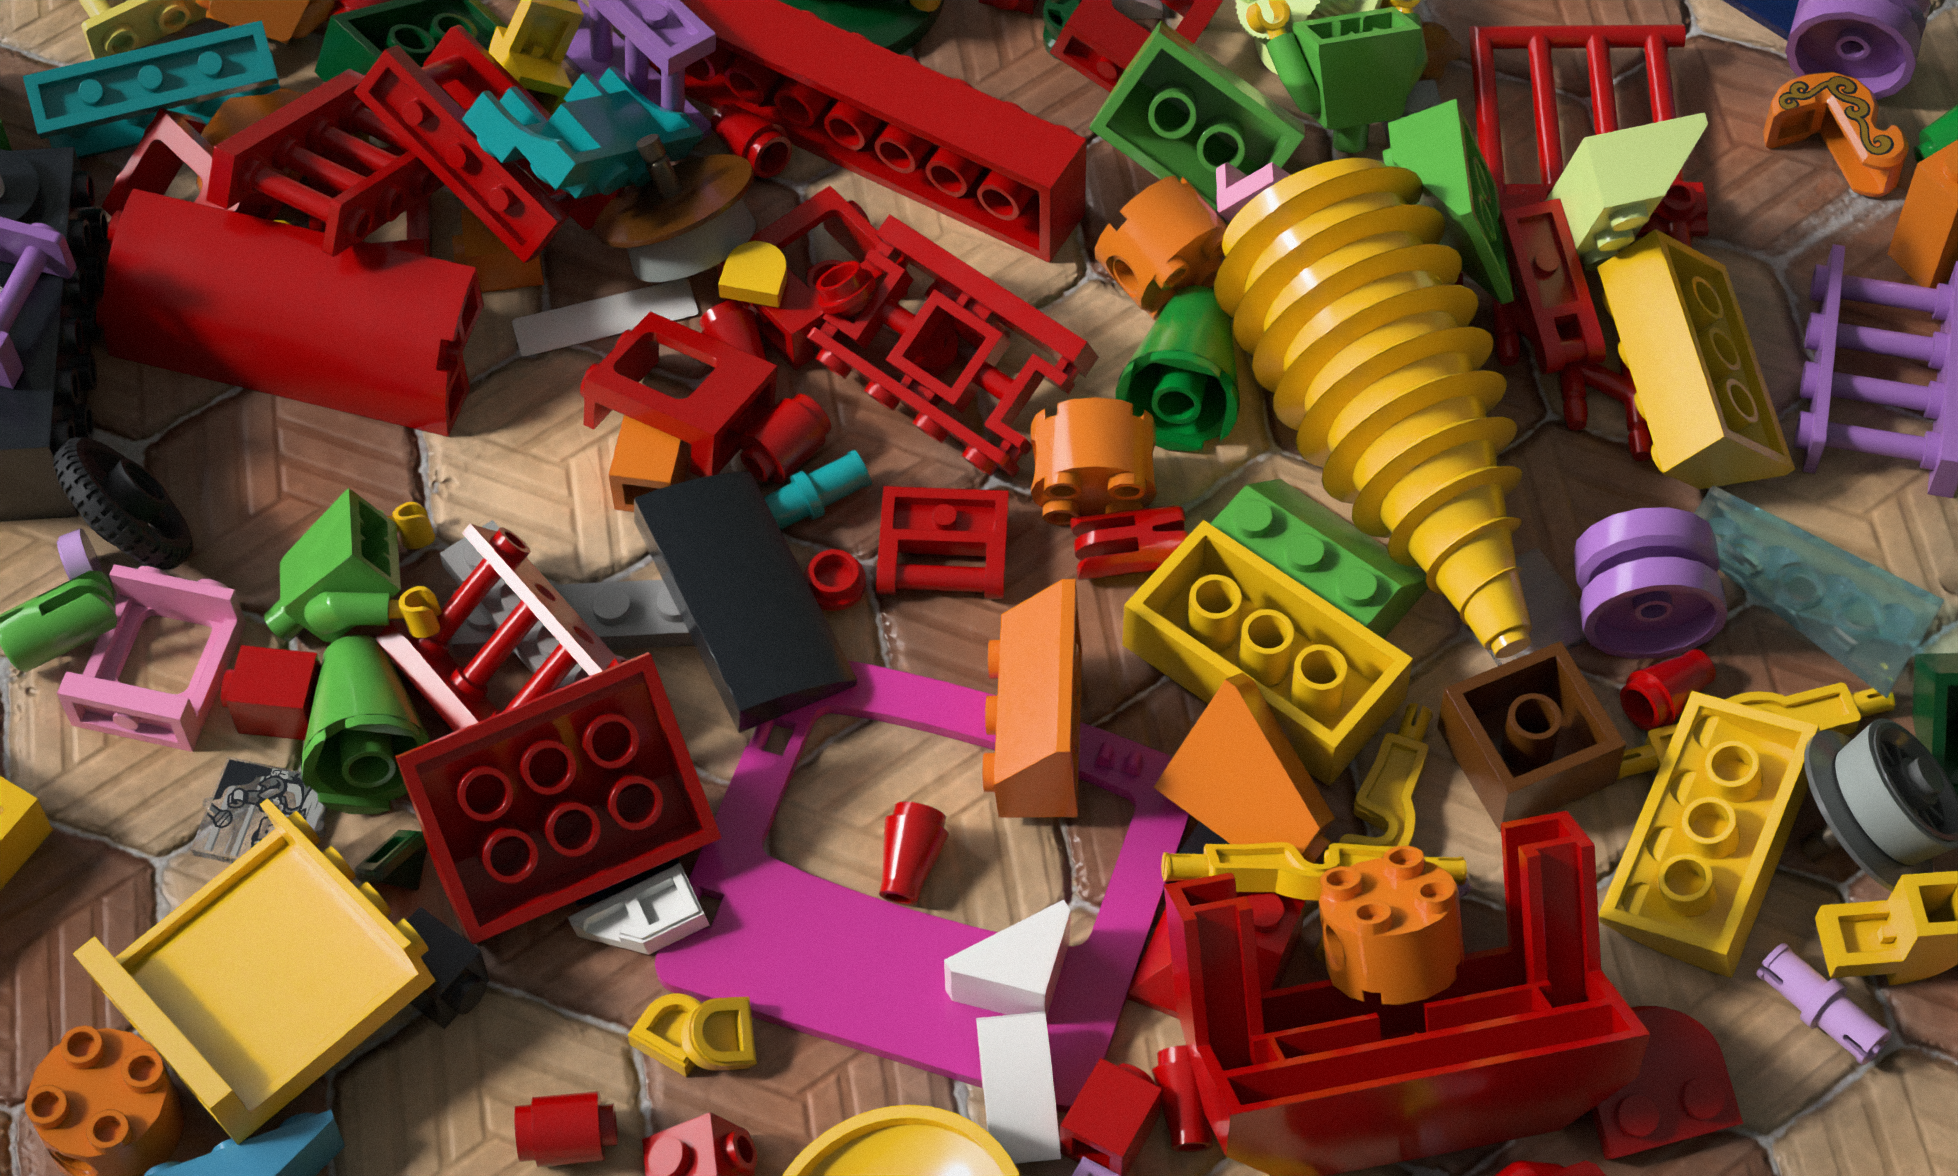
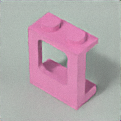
[57,564,246,752]

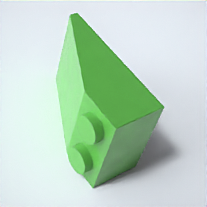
[1383,99,1514,304]

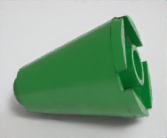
[1115,285,1240,452]

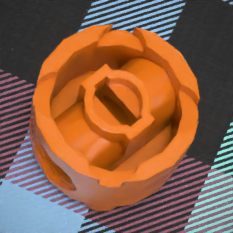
[1095,175,1229,321]
[1031,397,1157,526]
[1319,846,1465,1005]
[25,1025,184,1176]

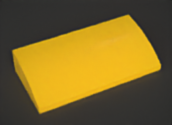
[1599,691,1820,978]

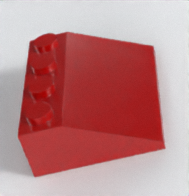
[395,652,722,945]

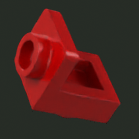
[642,1112,757,1176]

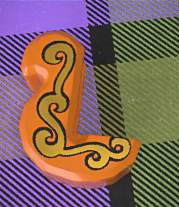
[1763,72,1909,197]

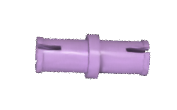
[1756,943,1892,1065]

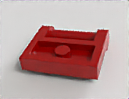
[876,486,1009,599]

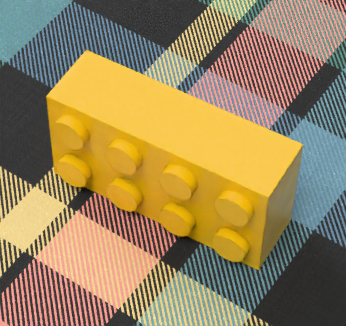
[1122,520,1413,786]

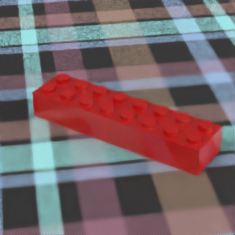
[648,0,1087,263]

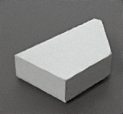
[568,863,710,955]

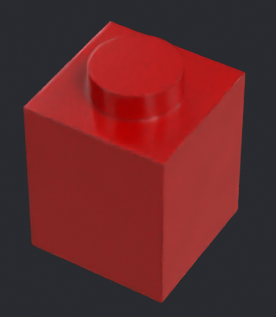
[221,645,321,740]
[1060,1057,1162,1176]

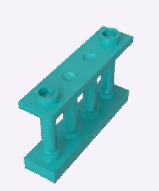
[23,20,281,159]

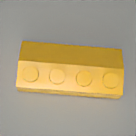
[1597,229,1795,489]

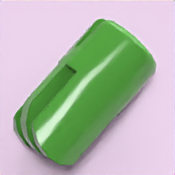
[0,570,117,673]

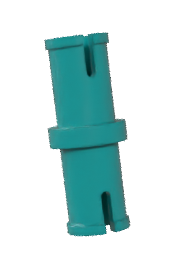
[764,450,872,530]

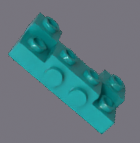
[462,66,704,199]

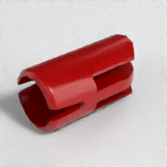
[1070,505,1188,581]

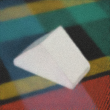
[944,900,1071,1018]

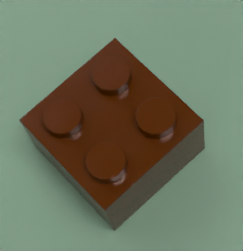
[1437,641,1626,832]

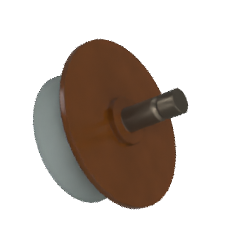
[594,134,756,282]

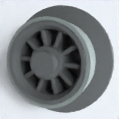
[1800,718,1958,892]

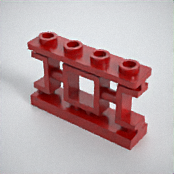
[806,214,1099,478]

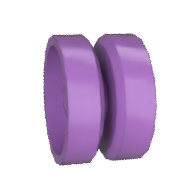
[1785,0,1931,100]
[1573,507,1728,659]

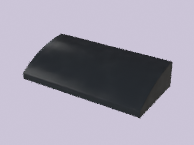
[634,471,857,733]

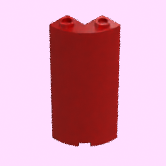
[96,188,484,437]

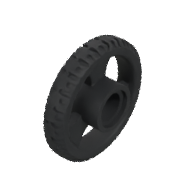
[53,437,193,570]

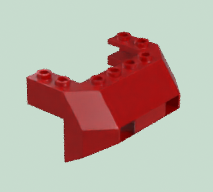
[1164,811,1650,1176]

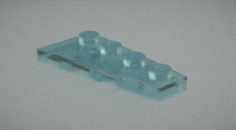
[1694,485,1944,698]

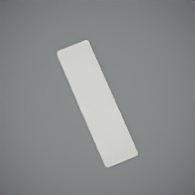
[512,278,698,357]

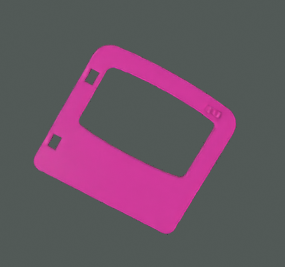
[655,660,1191,1113]

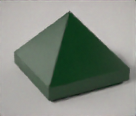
[354,830,428,890]

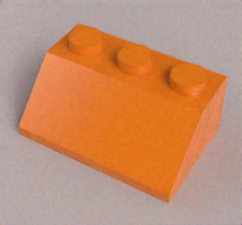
[982,579,1083,818]

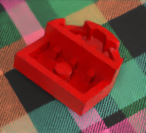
[1591,1006,1743,1160]

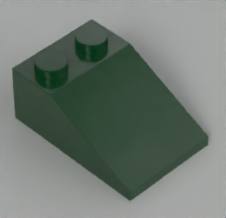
[314,0,508,107]

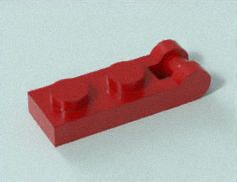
[1497,198,1606,375]

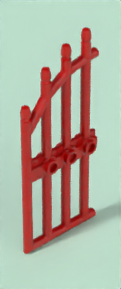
[1468,24,1709,461]

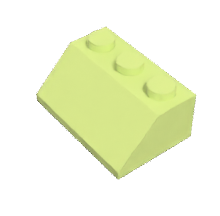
[1545,112,1708,271]

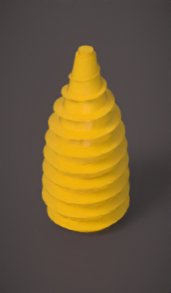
[1214,158,1532,658]

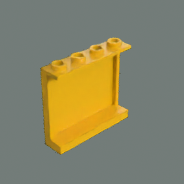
[73,798,436,1145]

